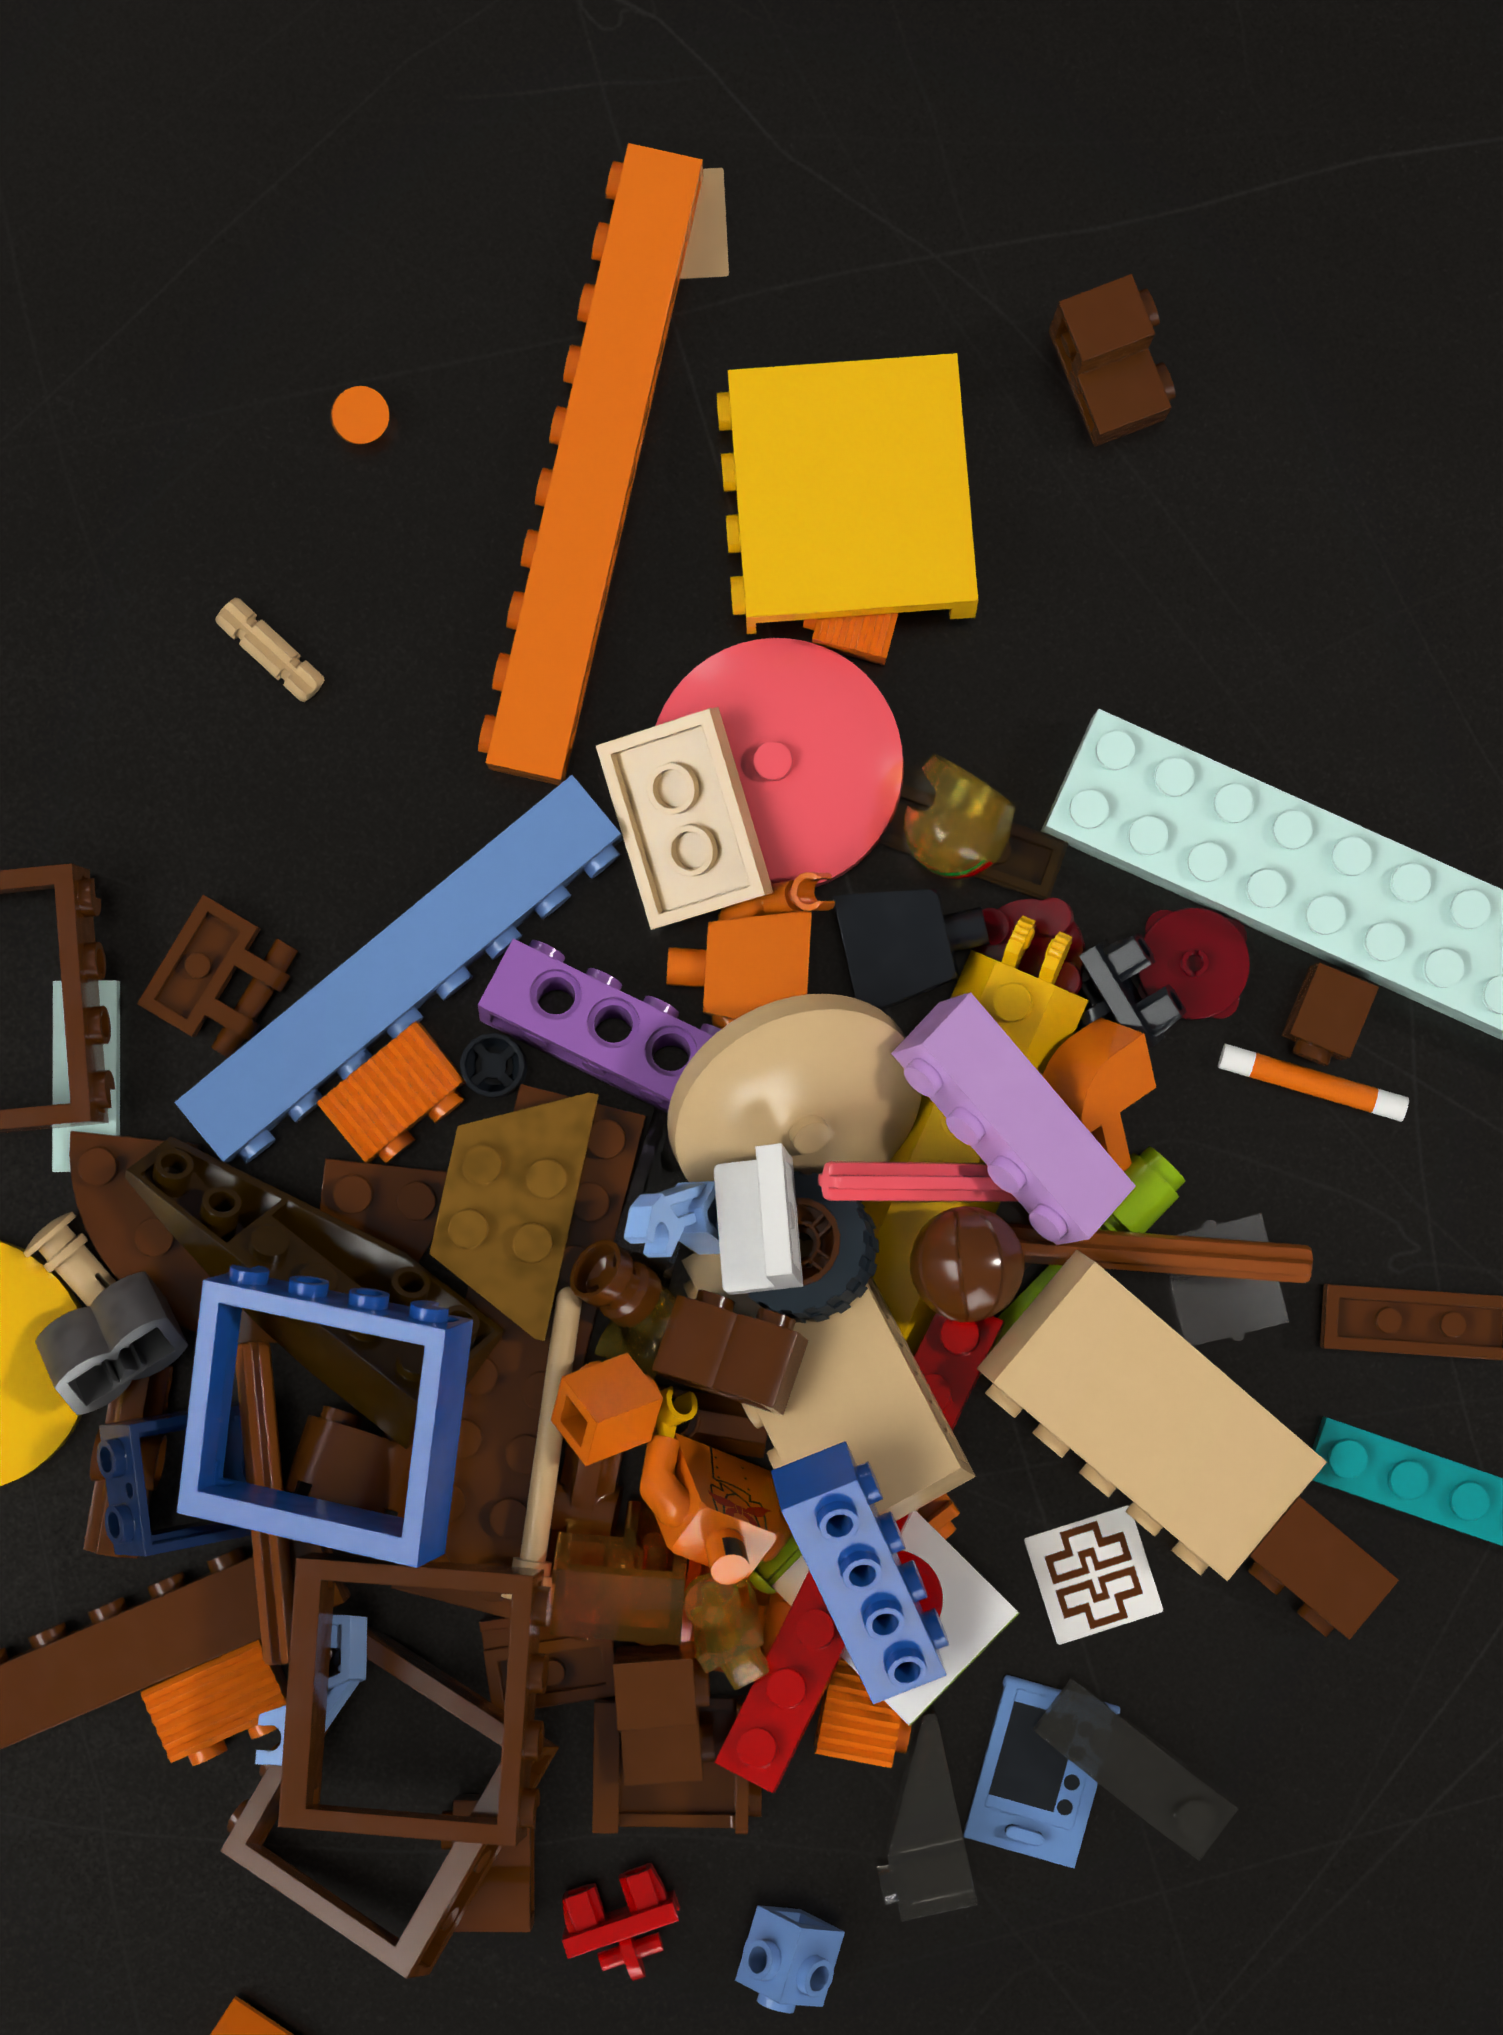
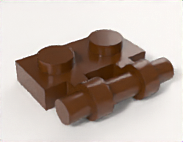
[137,895,298,1058]

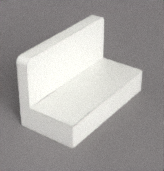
[714,1143,803,1295]

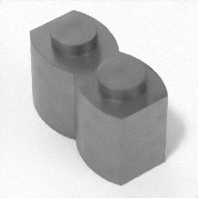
[35,1272,188,1415]

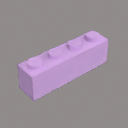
[891,992,1136,1246]

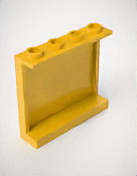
[717,353,978,634]

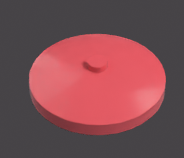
[656,638,904,887]

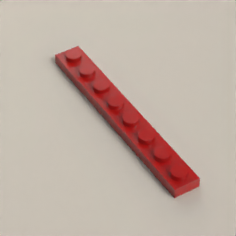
[714,1313,1005,1793]

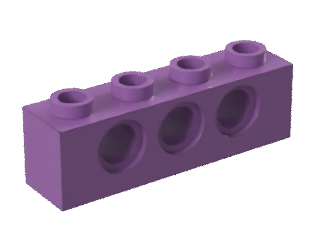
[478,938,721,1113]

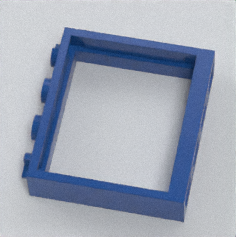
[177,1265,473,1568]

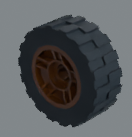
[748,1171,879,1323]

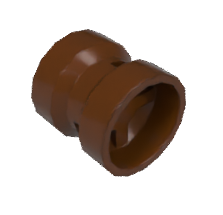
[570,1240,661,1327]

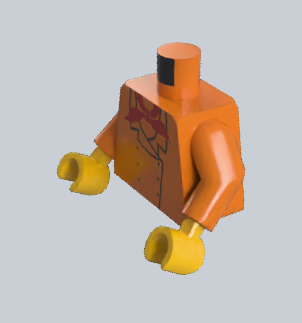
[639,1386,792,1585]

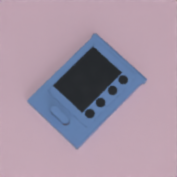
[962,1674,1120,1868]

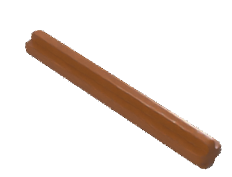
[1007,1223,1313,1283]
[235,1340,294,1665]

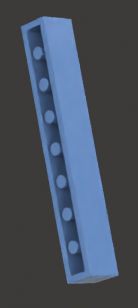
[174,775,623,1164]

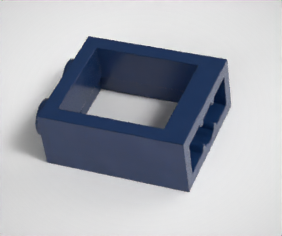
[97,1401,251,1557]

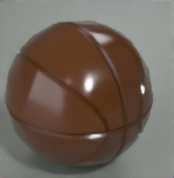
[910,1206,1025,1322]

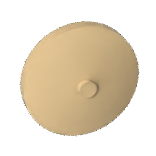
[667,994,922,1182]

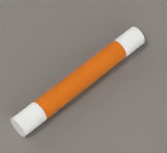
[1218,1044,1409,1122]

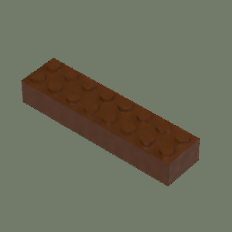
[391,1084,648,1619]

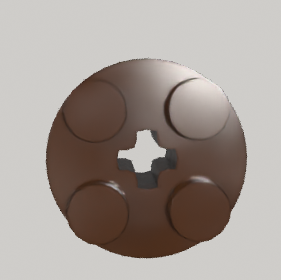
[284,1405,413,1518]

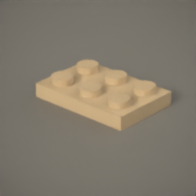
[596,707,774,930]

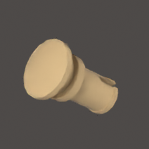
[23,1211,116,1307]

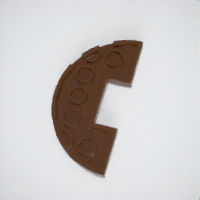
[69,1131,448,1343]

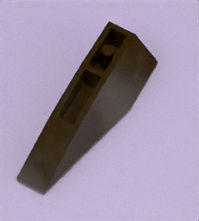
[125,1136,504,1449]

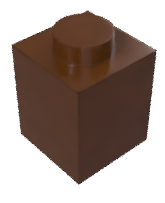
[1281,962,1379,1066]

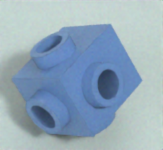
[735,1905,845,2013]

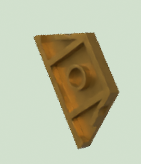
[429,1093,599,1341]

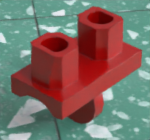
[562,1863,680,1981]

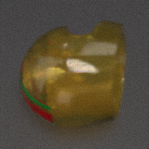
[904,753,1016,879]

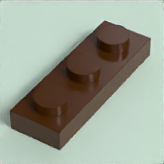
[1320,1284,1503,1360]

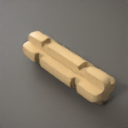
[215,598,325,702]

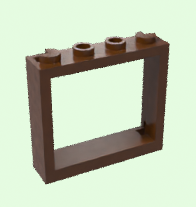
[0,863,115,1133]
[278,1552,553,1847]
[220,1626,559,1979]

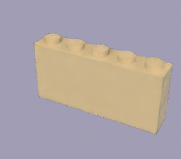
[681,1238,976,1521]
[976,1250,1327,1581]

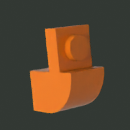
[1043,1017,1156,1171]

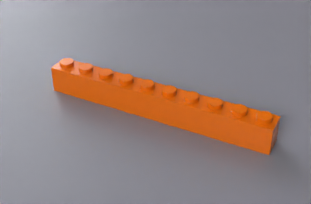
[478,143,704,785]

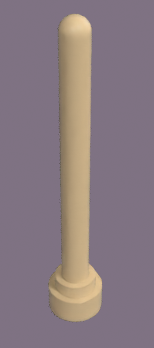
[501,1287,582,1604]

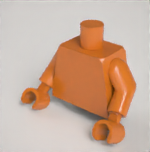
[666,872,835,1029]

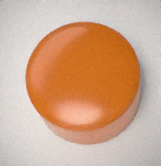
[331,386,389,445]

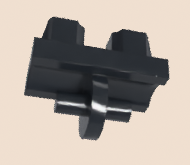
[1077,933,1187,1049]

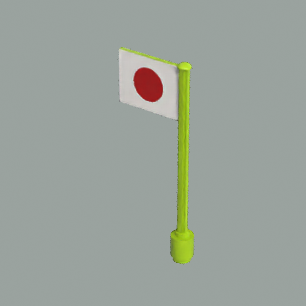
[748,1146,1186,1726]

